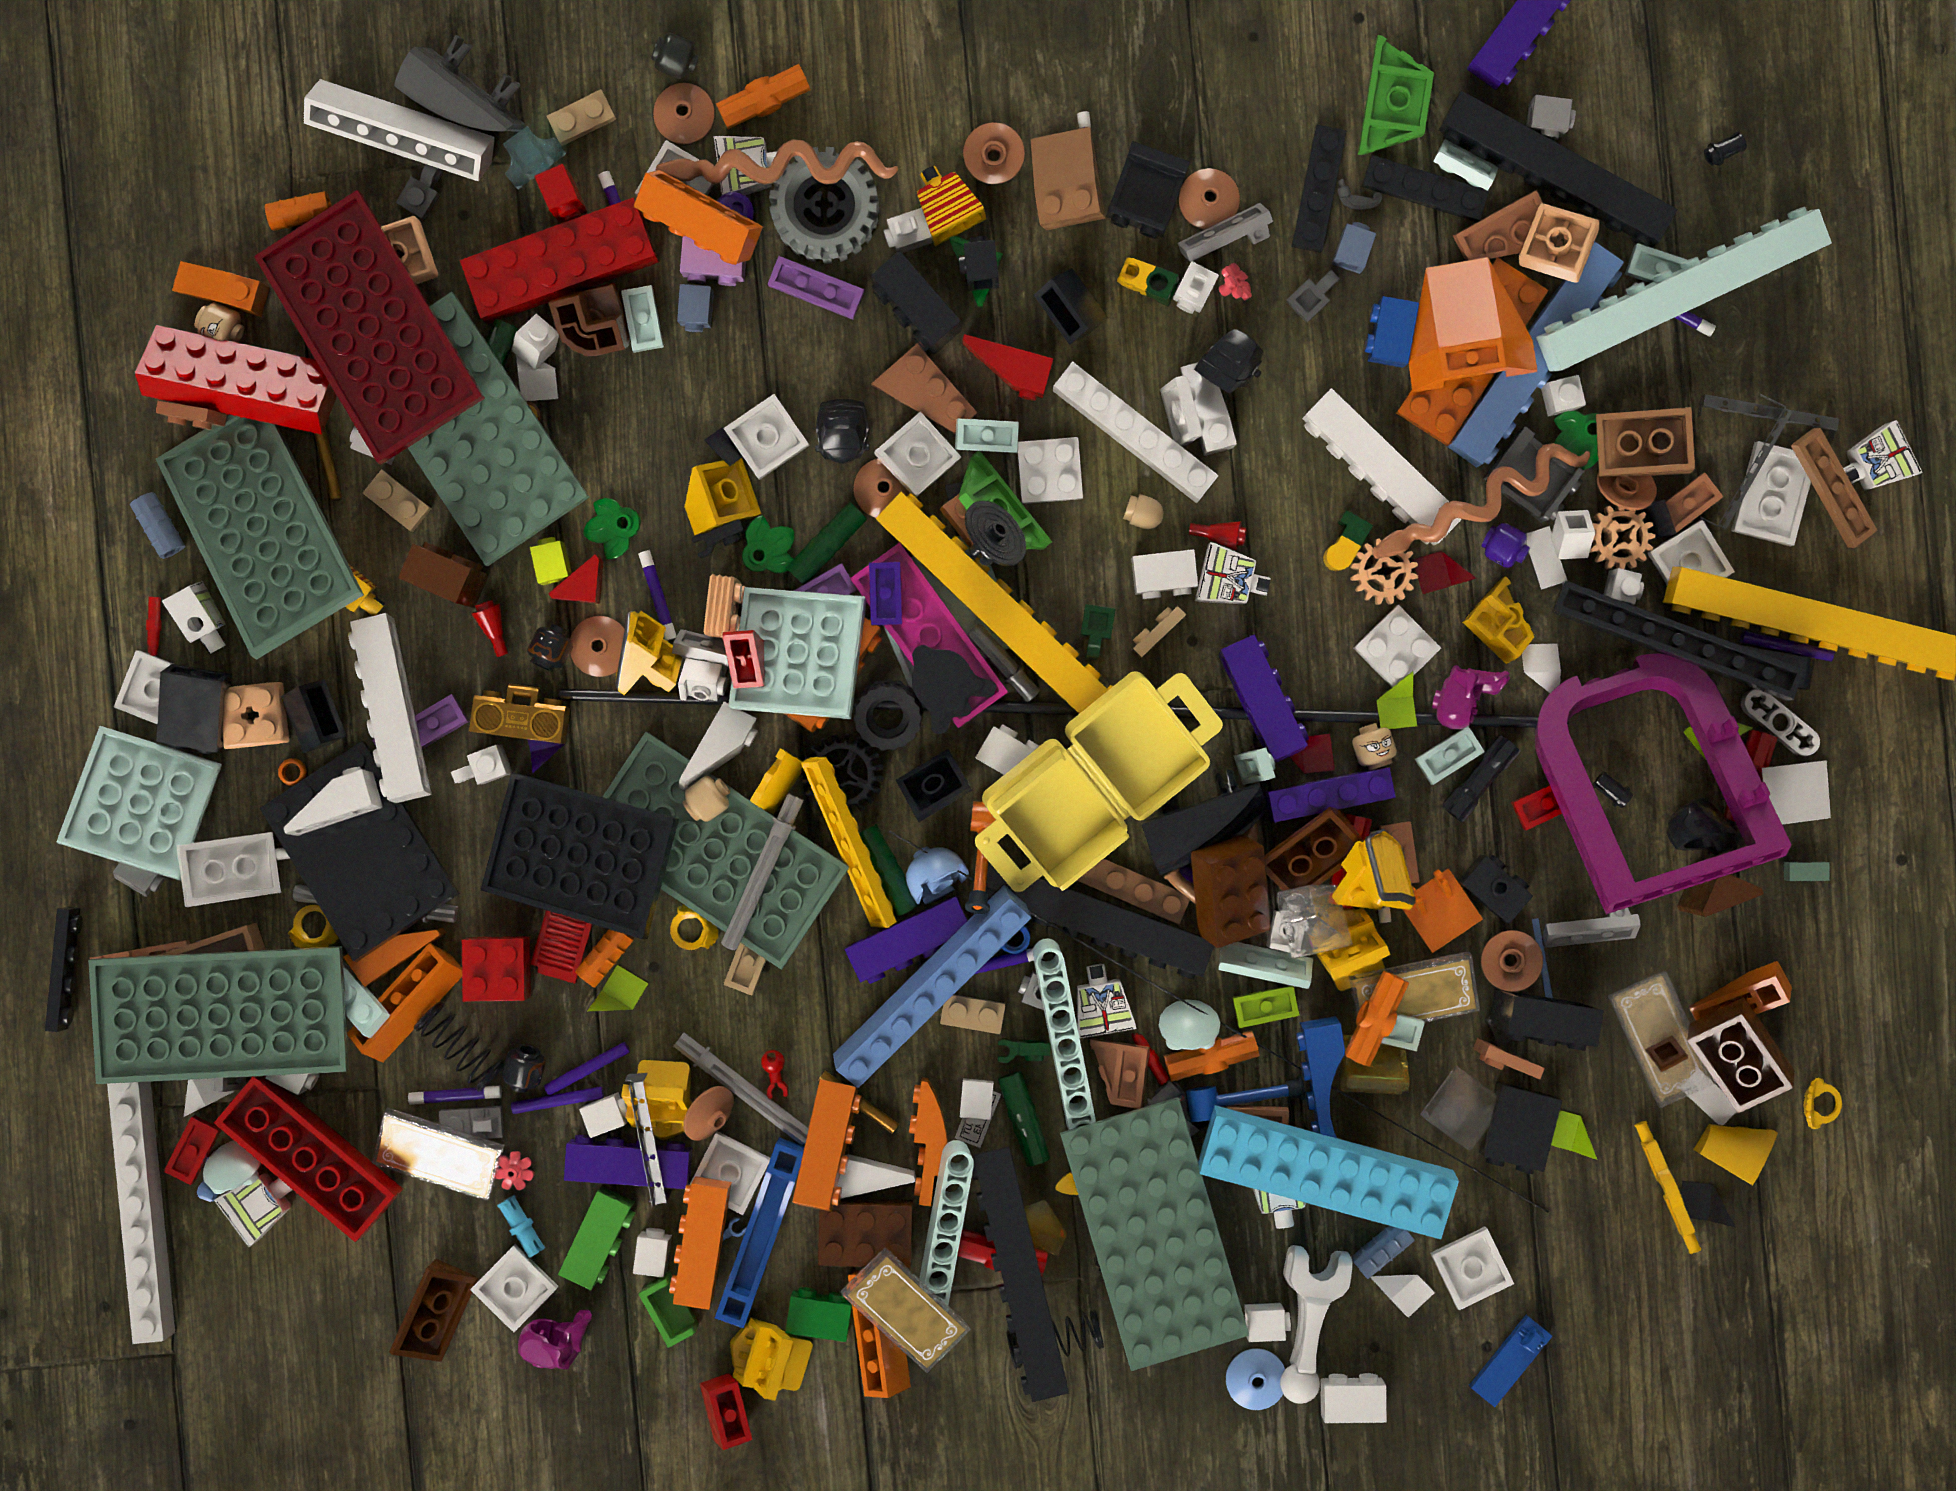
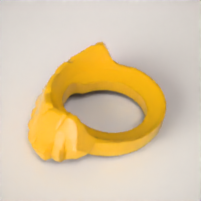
[288,904,339,948]
[670,904,719,950]
[1803,1077,1842,1129]

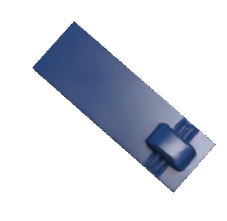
[1469,1314,1552,1407]

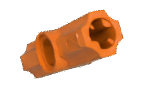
[716,64,811,129]
[1345,970,1409,1067]
[1163,1030,1260,1082]

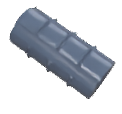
[130,492,185,559]
[1351,1226,1415,1279]

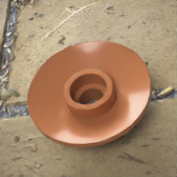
[653,83,715,145]
[963,123,1025,185]
[1179,168,1240,230]
[854,458,910,518]
[1597,472,1657,510]
[570,616,625,677]
[1481,930,1543,992]
[683,1086,734,1141]

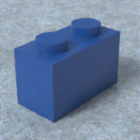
[1364,296,1419,368]

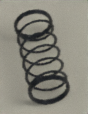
[414,1001,505,1092]
[1006,1310,1104,1369]

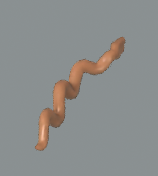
[656,139,898,185]
[1372,443,1590,559]

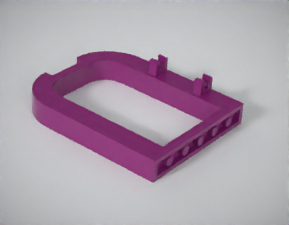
[1535,654,1791,914]

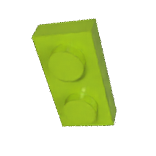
[1232,985,1300,1028]

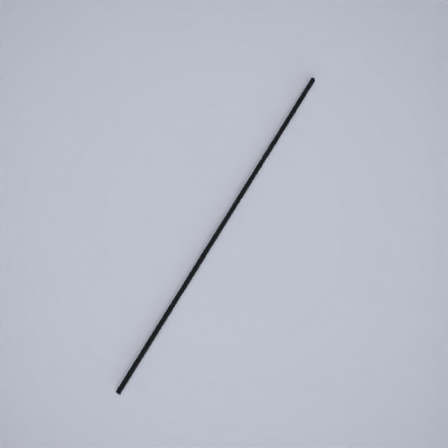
[559,688,1569,728]

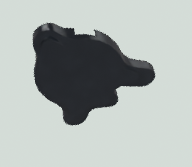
[912,645,996,734]

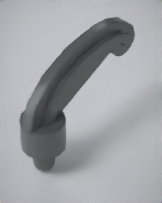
[1337,179,1382,210]

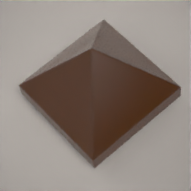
[1645,1035,1689,1073]

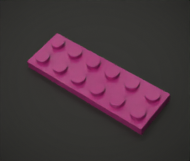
[850,542,1008,728]

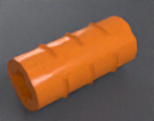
[265,191,332,231]
[575,929,634,988]

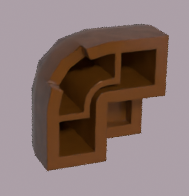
[549,283,630,356]

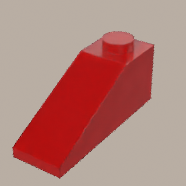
[963,334,1053,401]

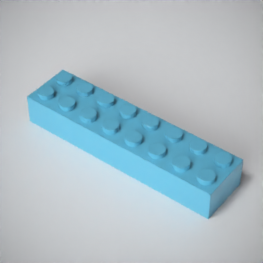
[1198,1105,1459,1239]

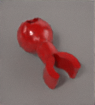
[761,1050,789,1099]

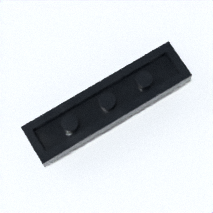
[1291,125,1347,253]
[1361,155,1489,222]
[45,907,83,1032]

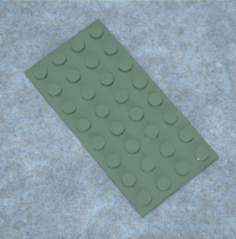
[408,292,590,566]
[156,415,364,660]
[603,731,849,970]
[88,946,349,1084]
[1060,1097,1249,1371]

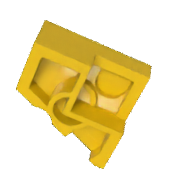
[1462,576,1534,664]
[750,748,803,815]
[1693,1124,1778,1186]

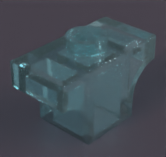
[503,126,567,189]

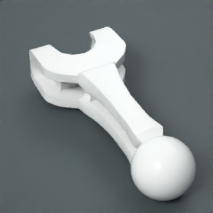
[1280,1245,1352,1404]

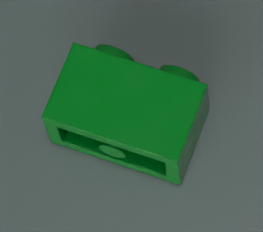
[785,1287,852,1342]

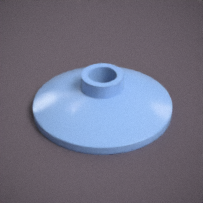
[1226,1348,1285,1410]

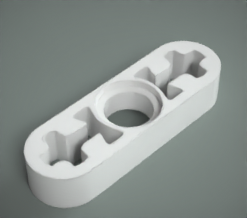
[1740,689,1820,756]

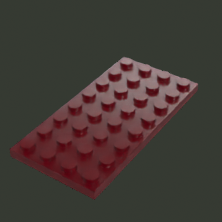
[254,190,485,465]

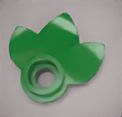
[1554,410,1598,470]
[583,498,641,559]
[742,515,794,574]

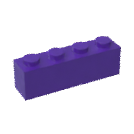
[1467,0,1571,90]
[1218,634,1309,763]
[1264,767,1396,822]
[845,895,968,984]
[564,1135,693,1189]

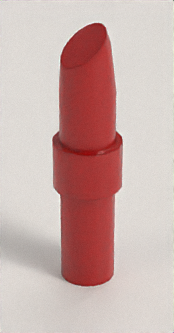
[146,597,162,656]
[1131,1033,1170,1085]

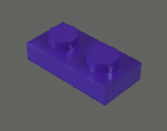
[869,562,902,625]

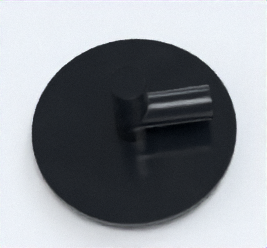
[965,501,1026,566]

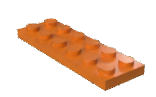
[1396,257,1549,446]

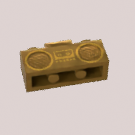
[469,683,570,744]

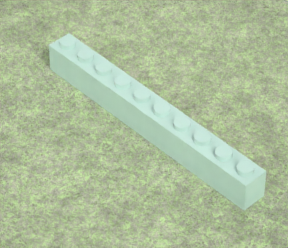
[1536,207,1832,371]

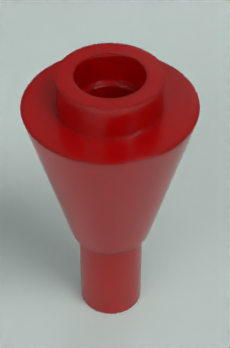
[1189,521,1247,551]
[471,600,508,657]

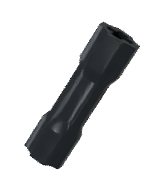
[1441,735,1521,823]

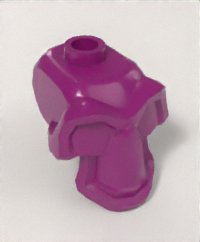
[1432,665,1510,729]
[518,1310,592,1370]

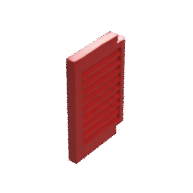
[530,910,593,984]

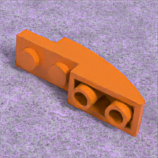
[909,1077,948,1206]

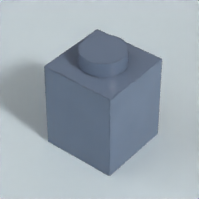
[1331,222,1376,274]
[677,284,714,332]

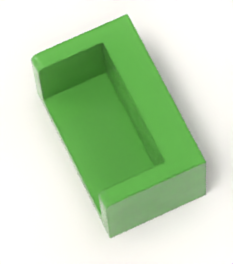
[639,1272,699,1348]

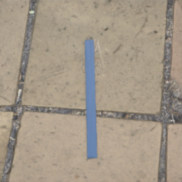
[1532,918,1553,998]

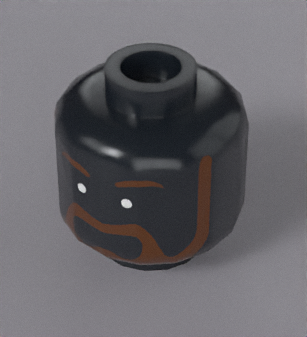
[527,624,573,672]
[502,1044,546,1092]

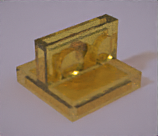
[1339,1035,1410,1095]

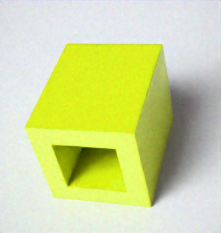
[530,537,572,585]

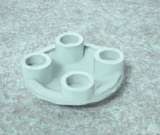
[1159,999,1220,1050]
[203,1140,260,1194]

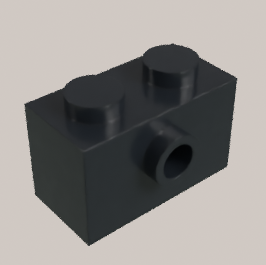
[959,236,999,291]
[1034,268,1108,345]
[281,679,347,753]
[1458,854,1533,924]

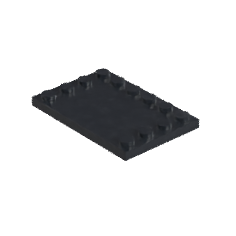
[260,741,460,962]
[481,772,679,939]

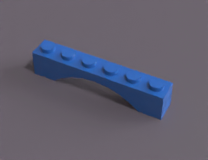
[1296,1016,1345,1138]
[715,1137,805,1328]

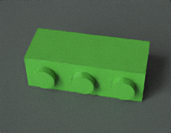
[558,1186,636,1290]

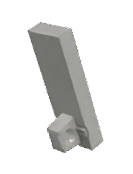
[1178,203,1273,262]
[1542,908,1641,948]

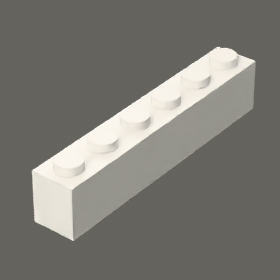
[304,79,494,181]
[1053,361,1219,503]
[1302,388,1462,545]
[348,613,432,803]

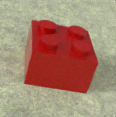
[462,936,531,1002]

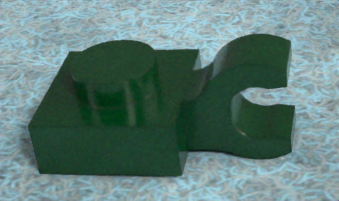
[1080,604,1116,660]
[998,1038,1050,1063]

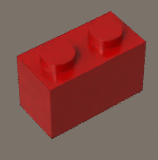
[534,163,587,223]
[699,1373,752,1450]

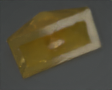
[1025,1200,1067,1256]

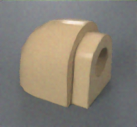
[1123,494,1164,529]

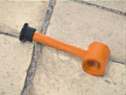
[965,801,996,914]

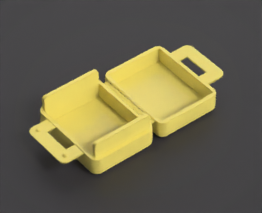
[975,671,1223,892]

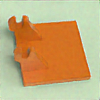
[1402,868,1483,953]

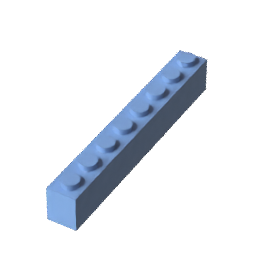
[1447,241,1624,468]
[833,885,1031,1088]

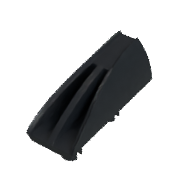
[1141,770,1268,875]

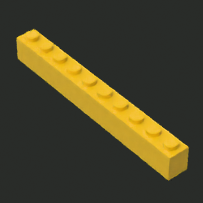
[876,492,1113,714]
[1663,567,1956,681]

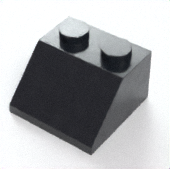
[896,749,973,822]

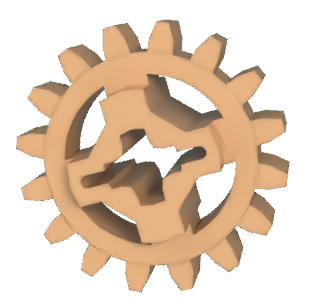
[1590,506,1655,569]
[1350,538,1418,605]

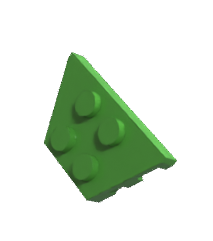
[1358,35,1434,155]
[958,451,1052,550]

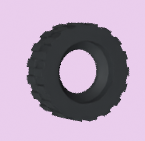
[854,679,922,750]

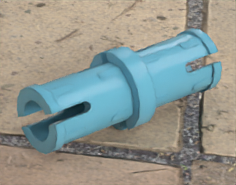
[497,1195,545,1258]

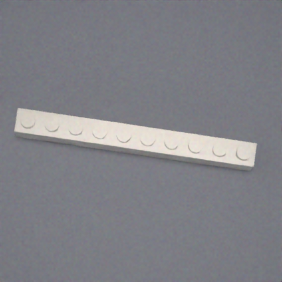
[107,1081,175,1344]

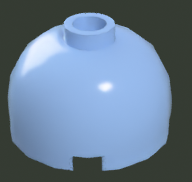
[906,847,969,904]

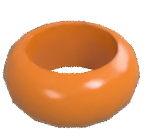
[278,758,307,786]

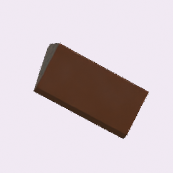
[1264,807,1363,903]
[1677,874,1764,917]
[389,1259,478,1362]

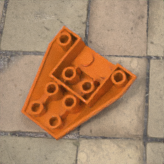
[1408,257,1537,392]

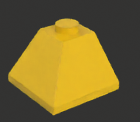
[684,458,761,535]

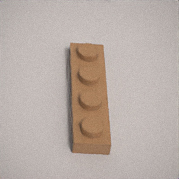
[1791,428,1878,548]
[1077,859,1190,925]

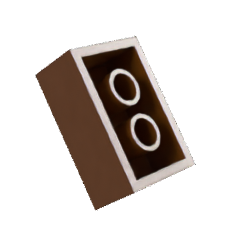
[398,541,489,608]
[1191,834,1270,948]
[1687,997,1795,1113]
[818,1198,913,1268]

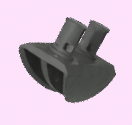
[394,35,526,132]

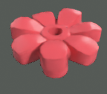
[1219,263,1252,301]
[495,1151,534,1190]

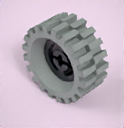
[769,147,879,264]

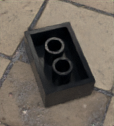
[871,250,961,355]
[1488,989,1604,1051]

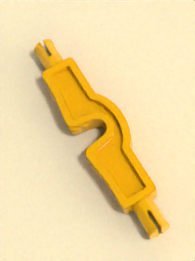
[1634,1121,1701,1254]

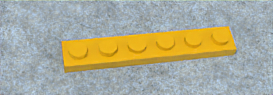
[801,757,897,928]

